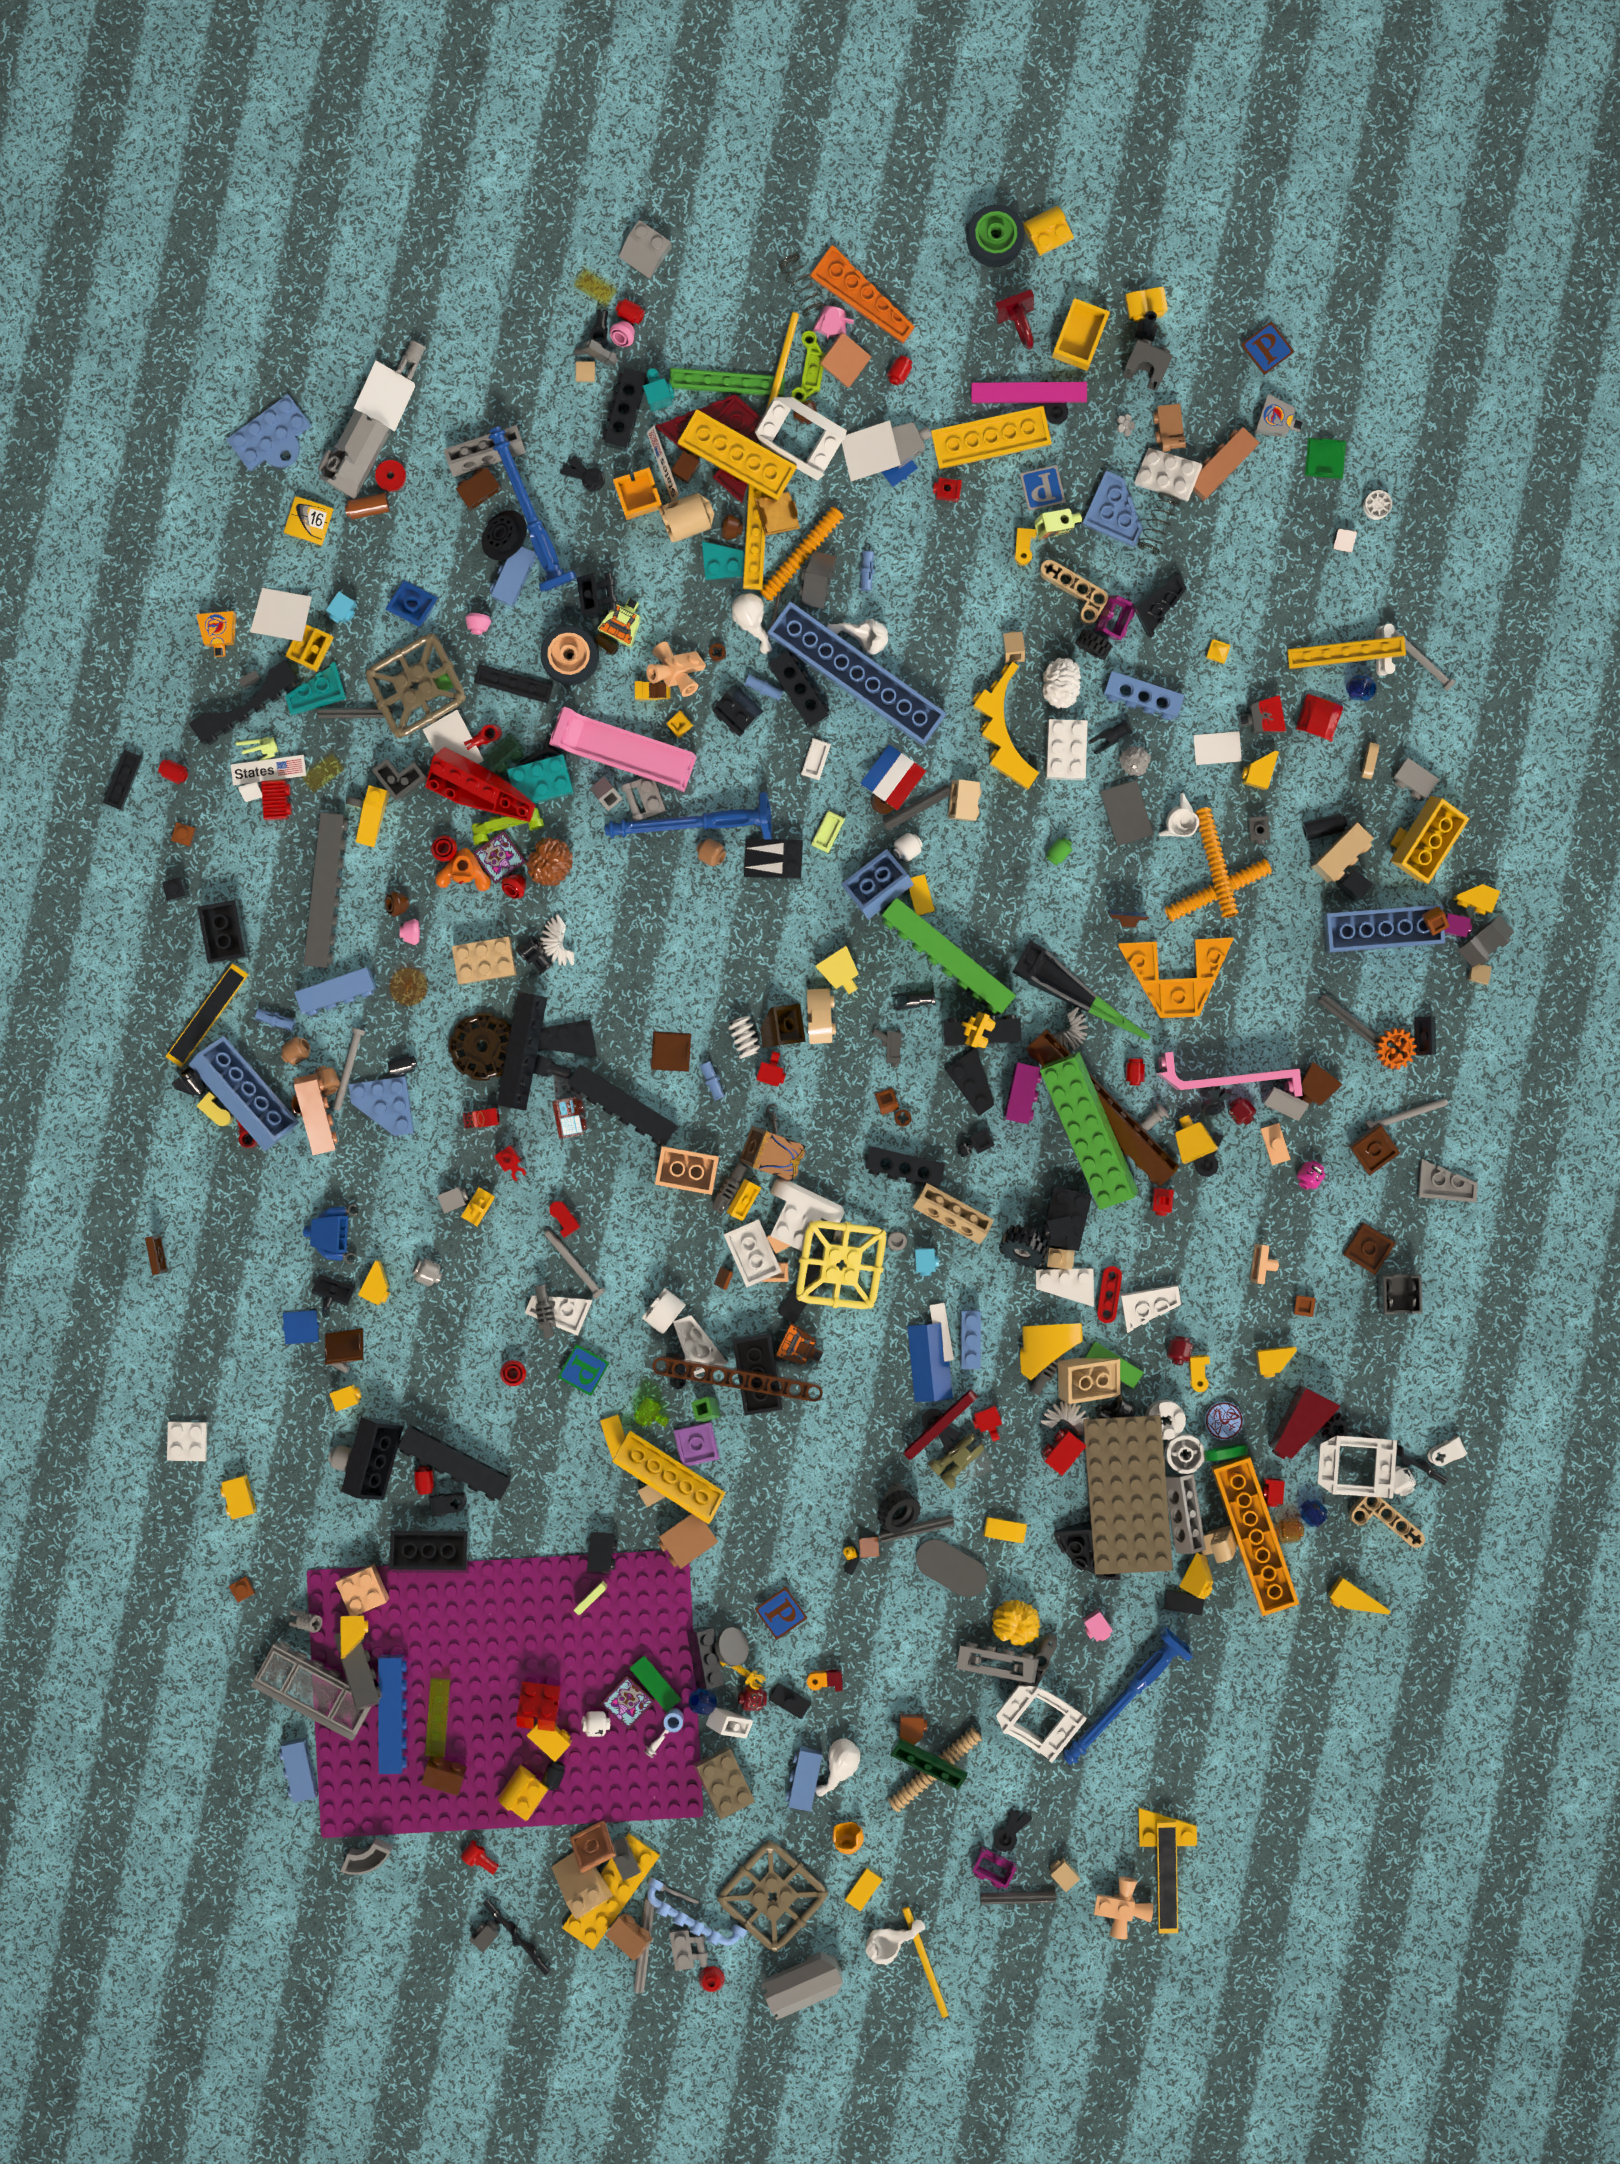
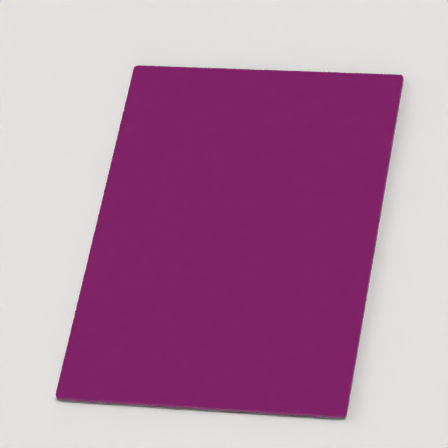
[307,1550,703,1838]

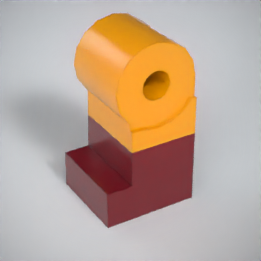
[807,1669,843,1692]

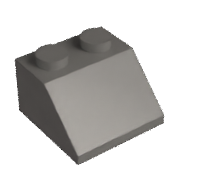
[619,220,672,279]

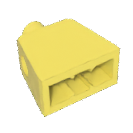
[815,946,859,994]

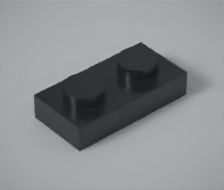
[1415,1016,1436,1055]

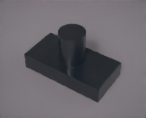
[769,1683,812,1720]

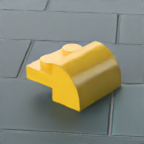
[1023,205,1074,257]
[285,624,334,672]
[498,1765,549,1821]

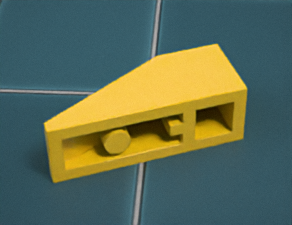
[356,785,390,847]
[1327,1576,1391,1615]

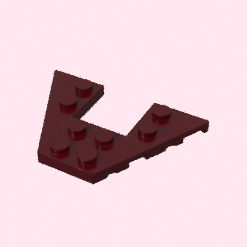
[655,394,762,504]

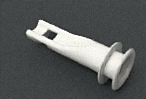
[643,1728,669,1758]

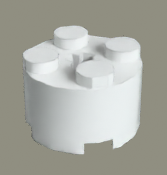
[642,1288,686,1334]
[1145,1399,1186,1440]
[1164,1433,1204,1474]

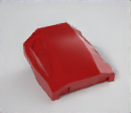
[1295,694,1344,742]

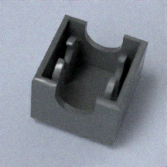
[1122,339,1173,391]
[1378,1273,1422,1315]

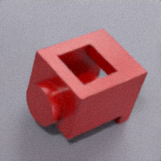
[933,478,962,502]
[1262,1478,1285,1507]

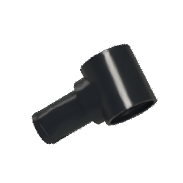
[590,309,609,349]
[1135,311,1158,342]
[533,1054,572,1079]

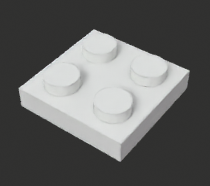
[167,1421,207,1461]

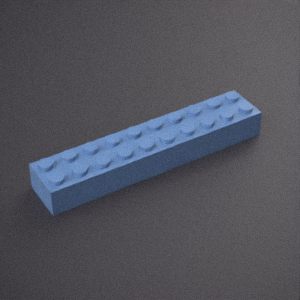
[768,602,947,747]

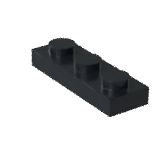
[103,750,144,810]

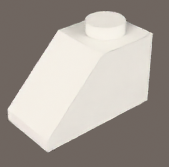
[706,1707,753,1738]

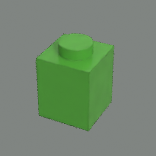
[691,1396,721,1422]

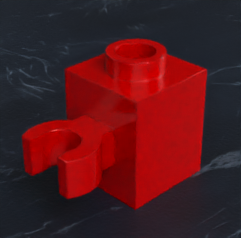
[756,1051,786,1087]
[494,1145,527,1181]
[1151,1188,1174,1216]
[971,1404,1002,1442]

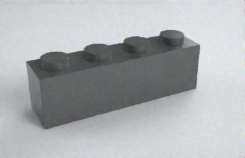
[334,1633,382,1711]

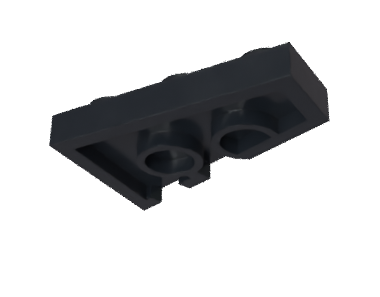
[1132,572,1187,638]
[538,1019,598,1057]
[945,1048,994,1116]

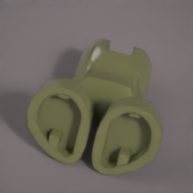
[927,1433,985,1490]

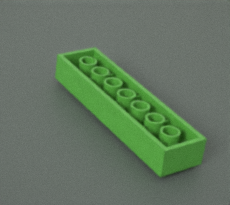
[881,897,1016,1015]
[1040,1052,1138,1210]

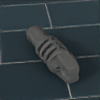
[712,1162,748,1213]
[534,1284,556,1338]
[1029,1354,1064,1396]

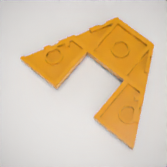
[1118,938,1234,1018]

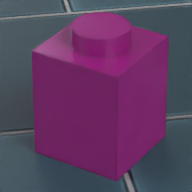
[1444,913,1472,938]

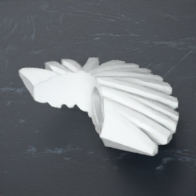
[540,915,574,966]
[1041,1401,1089,1435]

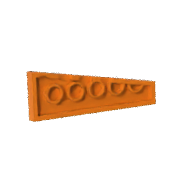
[810,245,915,344]

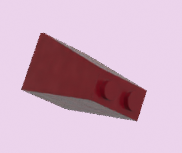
[1269,1385,1340,1460]

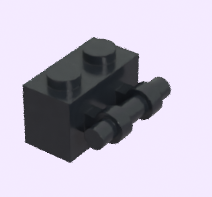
[577,572,618,619]
[712,685,764,737]

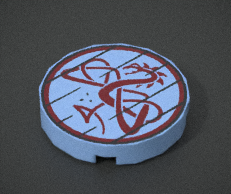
[1205,1401,1243,1440]

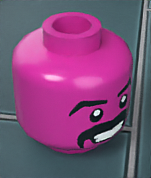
[1296,1161,1325,1190]

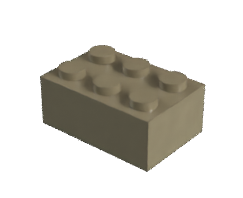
[693,1747,755,1819]

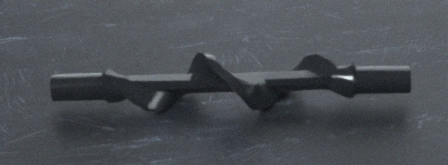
[1361,1429,1448,1485]
[482,1898,551,1975]

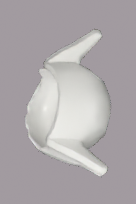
[1159,793,1200,837]

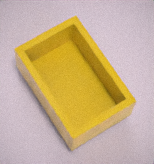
[1052,298,1110,371]

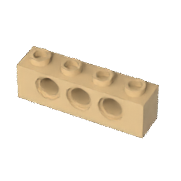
[913,1183,994,1244]

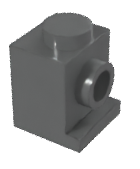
[1247,816,1270,845]
[469,1919,500,1953]

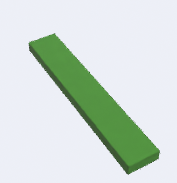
[669,368,785,397]

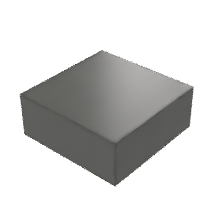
[238,670,262,688]

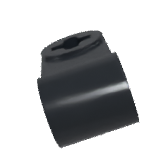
[428,1492,467,1517]

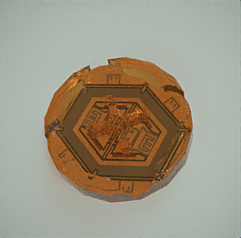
[389,968,428,1006]

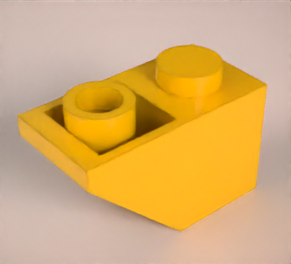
[1453,884,1501,915]

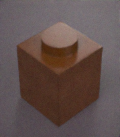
[671,451,700,484]

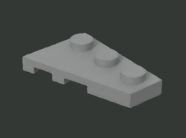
[1418,1159,1478,1203]

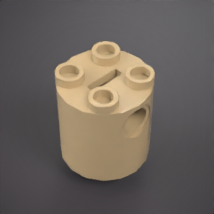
[658,492,714,543]

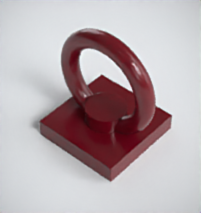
[995,289,1034,350]

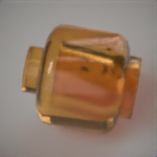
[1274,1518,1304,1544]

